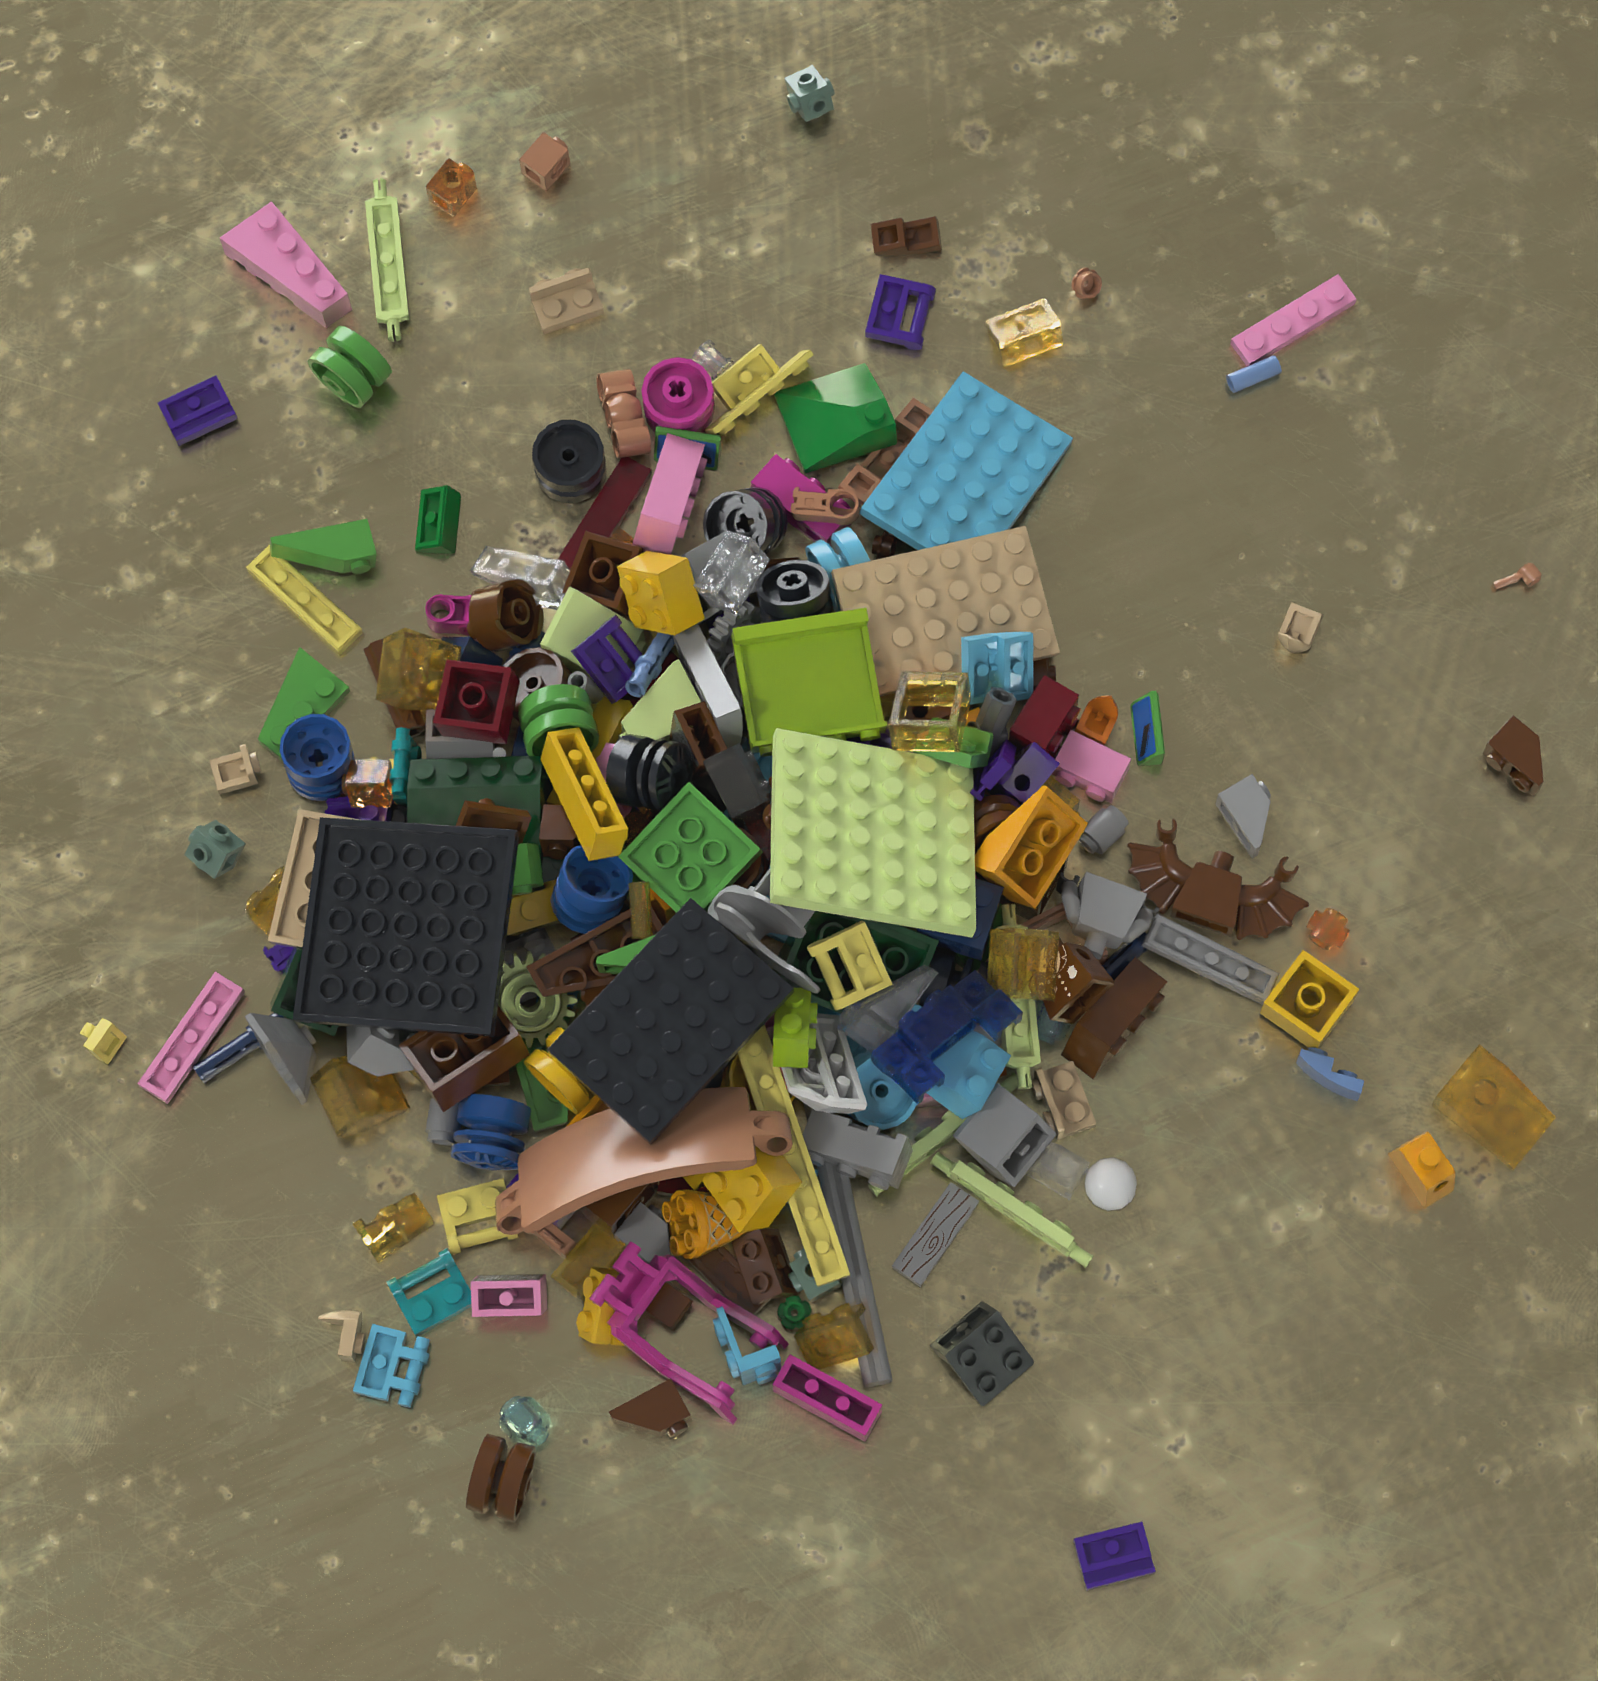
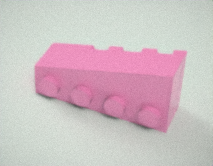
[220,201,352,328]
[632,433,707,555]

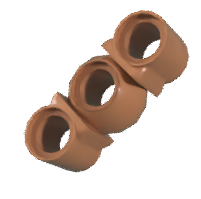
[596,369,651,458]

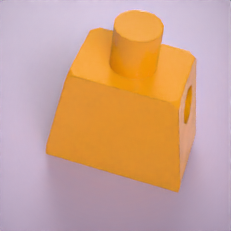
[1388,1132,1456,1209]

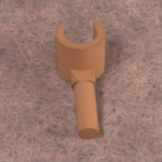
[1493,563,1542,590]

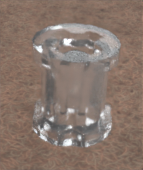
[691,340,735,381]

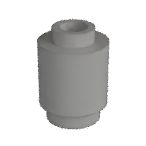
[1079,805,1129,854]
[425,1098,461,1146]

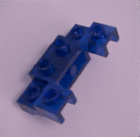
[871,970,1023,1104]

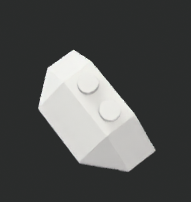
[781,1013,867,1114]

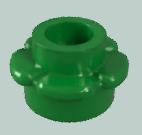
[777,1296,812,1330]

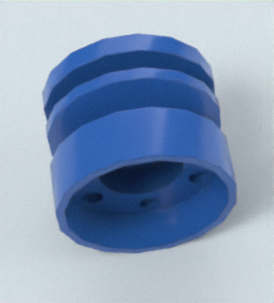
[280,714,356,801]
[550,845,633,934]
[450,1094,531,1170]

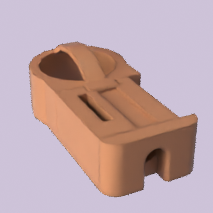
[791,487,860,525]
[528,1223,577,1260]

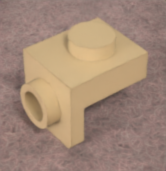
[209,744,261,795]

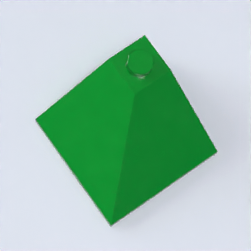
[774,363,897,474]

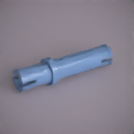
[625,632,675,697]

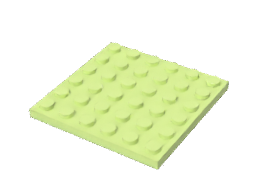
[770,728,976,937]

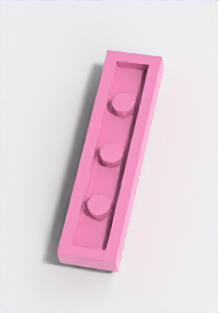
[1230,274,1356,366]
[137,972,245,1104]

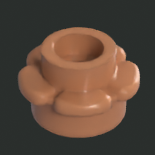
[1071,267,1102,299]

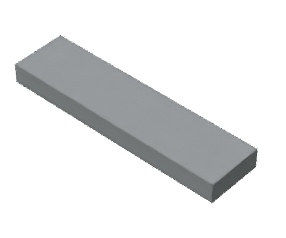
[1142,914,1280,1005]

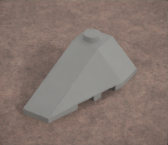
[245,1013,316,1105]

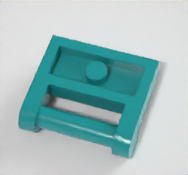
[386,1248,472,1337]

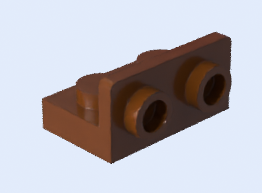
[732,1228,801,1305]

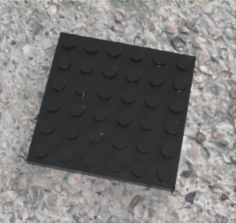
[293,817,520,1037]

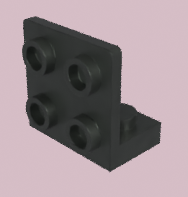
[929,1301,1034,1406]

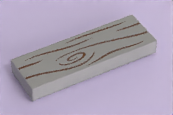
[892,1182,979,1287]

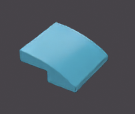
[961,632,1033,705]

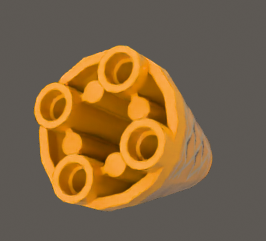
[662,1190,751,1259]

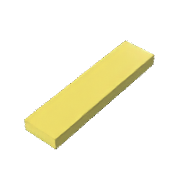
[246,545,363,655]

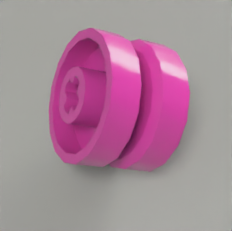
[641,357,715,433]

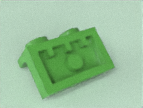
[910,717,994,768]

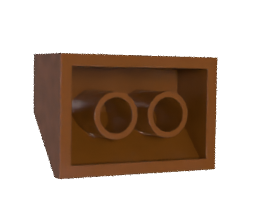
[398,1006,530,1112]

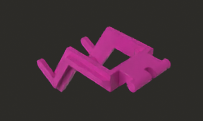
[589,1241,789,1425]

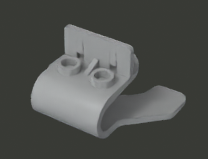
[708,869,820,993]

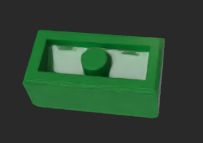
[415,485,461,554]

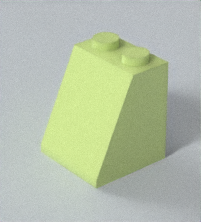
[540,587,647,680]
[619,659,701,741]

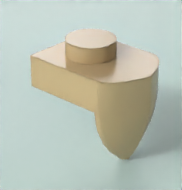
[1278,602,1324,653]
[318,1310,365,1363]

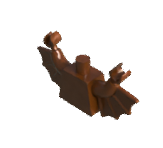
[1127,819,1309,940]

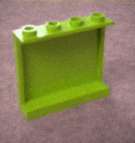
[731,608,887,757]

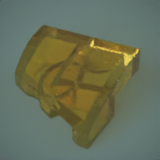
[352,1192,435,1263]

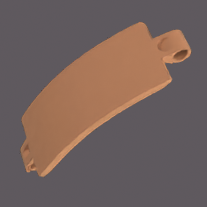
[495,1087,793,1235]

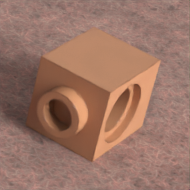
[519,132,570,191]

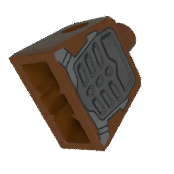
[669,701,731,781]

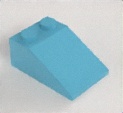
[881,1004,1011,1119]

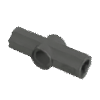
[967,687,1017,779]

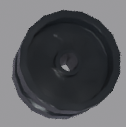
[532,420,606,503]
[756,560,834,623]

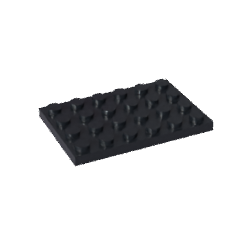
[547,898,794,1145]

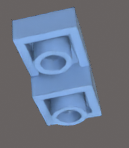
[1296,1047,1364,1101]

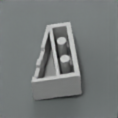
[802,1109,913,1190]

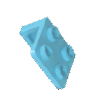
[712,1306,782,1386]

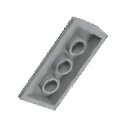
[673,623,743,762]

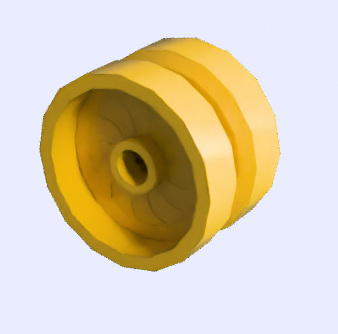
[523,1027,590,1114]

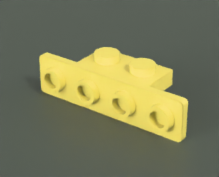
[705,344,814,436]

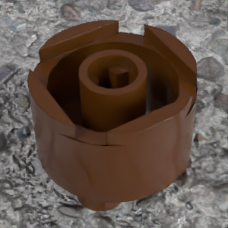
[467,579,544,652]

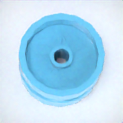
[805,526,870,612]
[844,1047,920,1130]

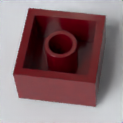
[433,659,520,744]
[1009,675,1081,759]

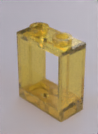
[889,671,971,752]

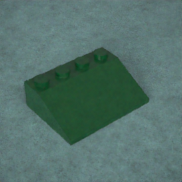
[407,755,550,864]
[773,911,939,1035]

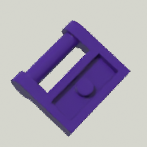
[865,274,936,350]
[571,615,643,704]

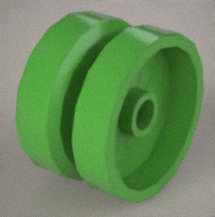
[307,325,392,408]
[518,684,599,756]

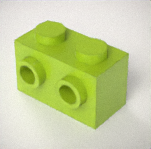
[773,988,818,1068]

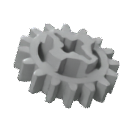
[707,599,762,668]

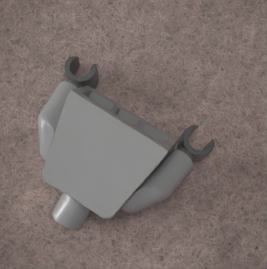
[1056,872,1159,959]

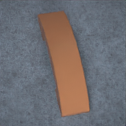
[838,398,933,505]

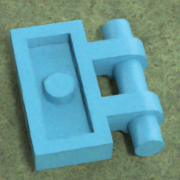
[353,1324,430,1408]

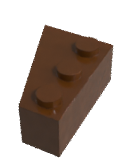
[1061,957,1168,1079]

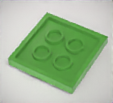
[618,782,763,913]

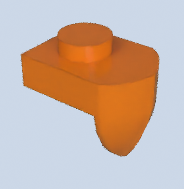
[1074,695,1118,746]

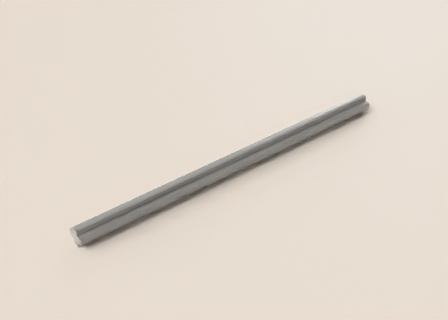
[803,1102,892,1388]

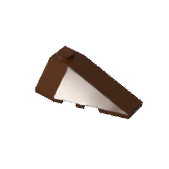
[526,899,663,997]

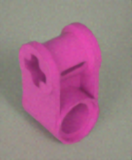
[425,594,471,636]

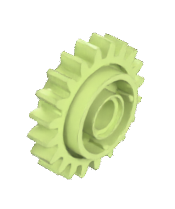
[498,951,577,1048]

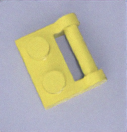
[807,921,893,1010]
[437,1178,519,1255]

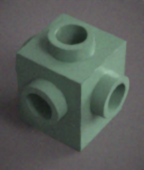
[784,65,835,122]
[184,820,246,879]
[788,1248,842,1302]

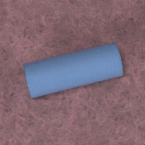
[1226,355,1282,393]

